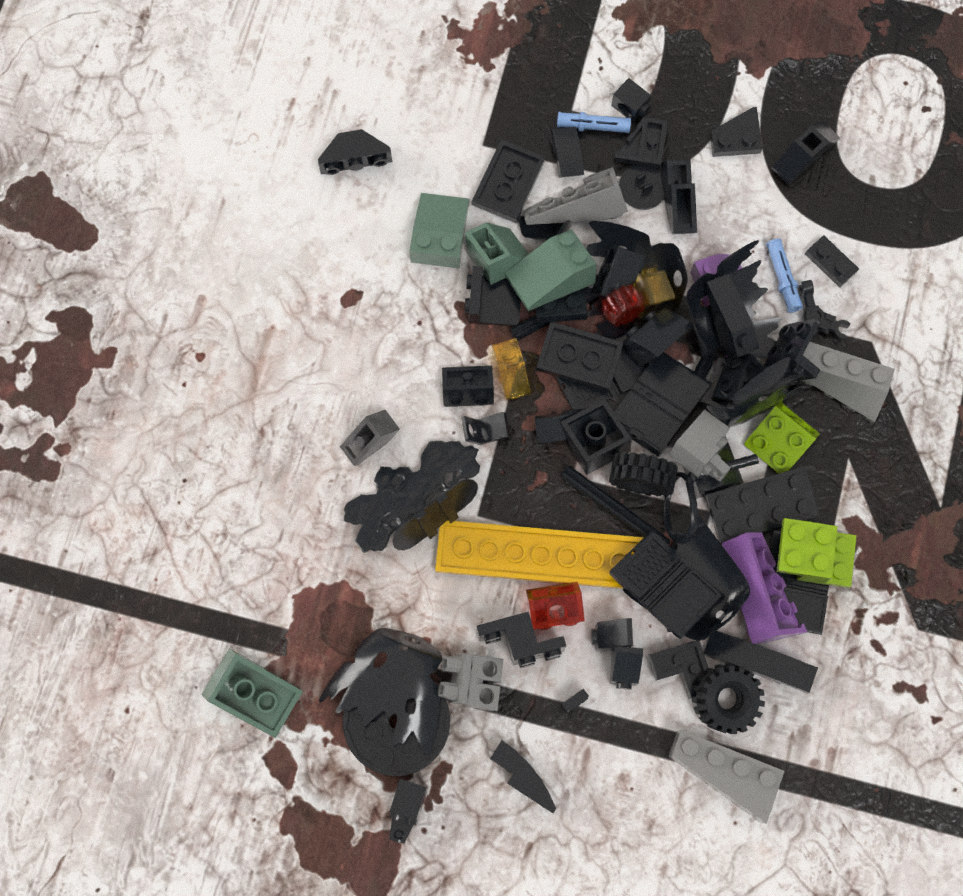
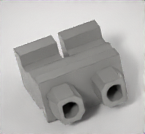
[438,654,504,711]

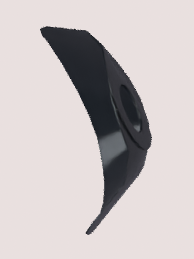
[519,216,573,241]

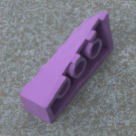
[722,533,807,644]

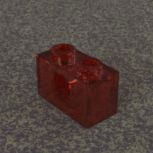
[526,582,585,630]

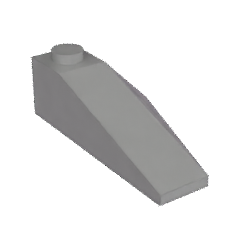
[524,167,628,225]

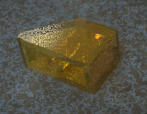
[636,267,675,307]
[492,338,531,400]

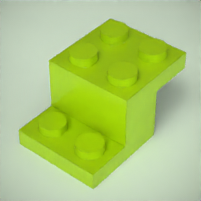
[777,518,856,588]

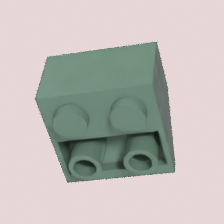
[465,222,529,285]

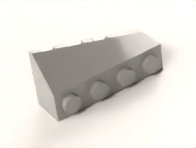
[803,342,895,424]

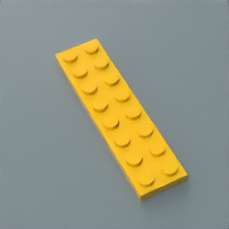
[435,521,644,589]

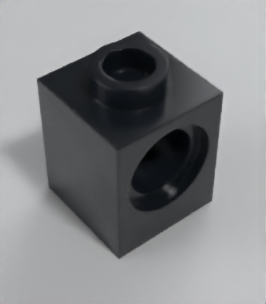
[611,78,651,123]

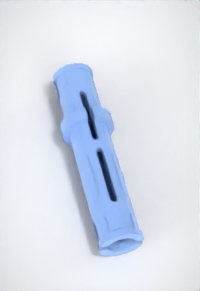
[557,111,631,133]
[766,238,803,313]

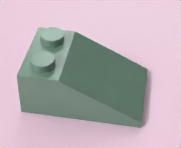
[409,193,470,269]
[505,229,596,311]
[201,648,303,738]

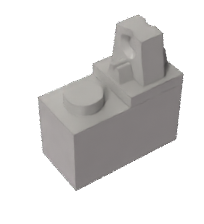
[669,410,730,482]

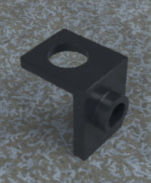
[461,412,510,445]

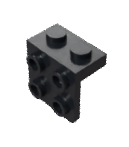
[464,266,521,326]
[764,319,820,381]

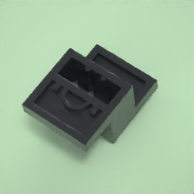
[476,611,566,668]

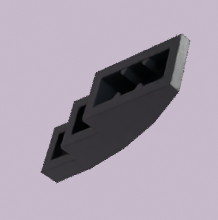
[704,631,818,693]

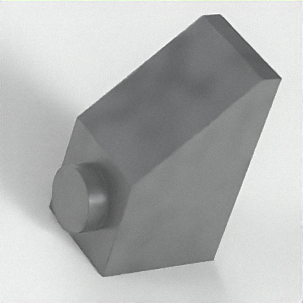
[340,410,400,466]

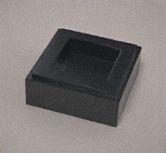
[560,688,589,714]

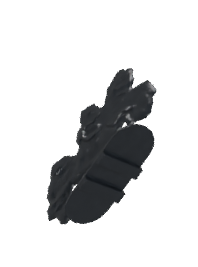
[344,441,480,553]

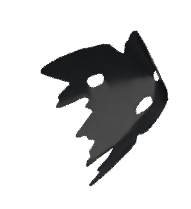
[586,221,688,338]
[686,240,782,358]
[696,357,803,427]
[319,628,442,755]

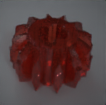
[601,285,646,327]

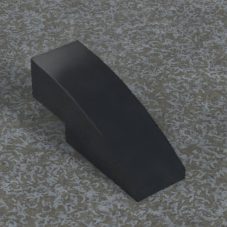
[661,159,697,234]
[490,740,556,814]

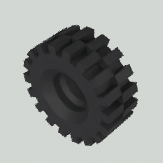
[609,452,678,496]
[692,664,765,734]

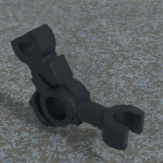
[798,280,851,340]

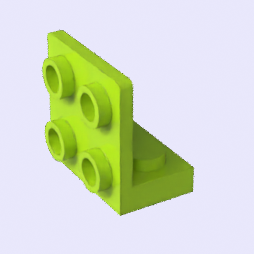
[744,402,820,473]

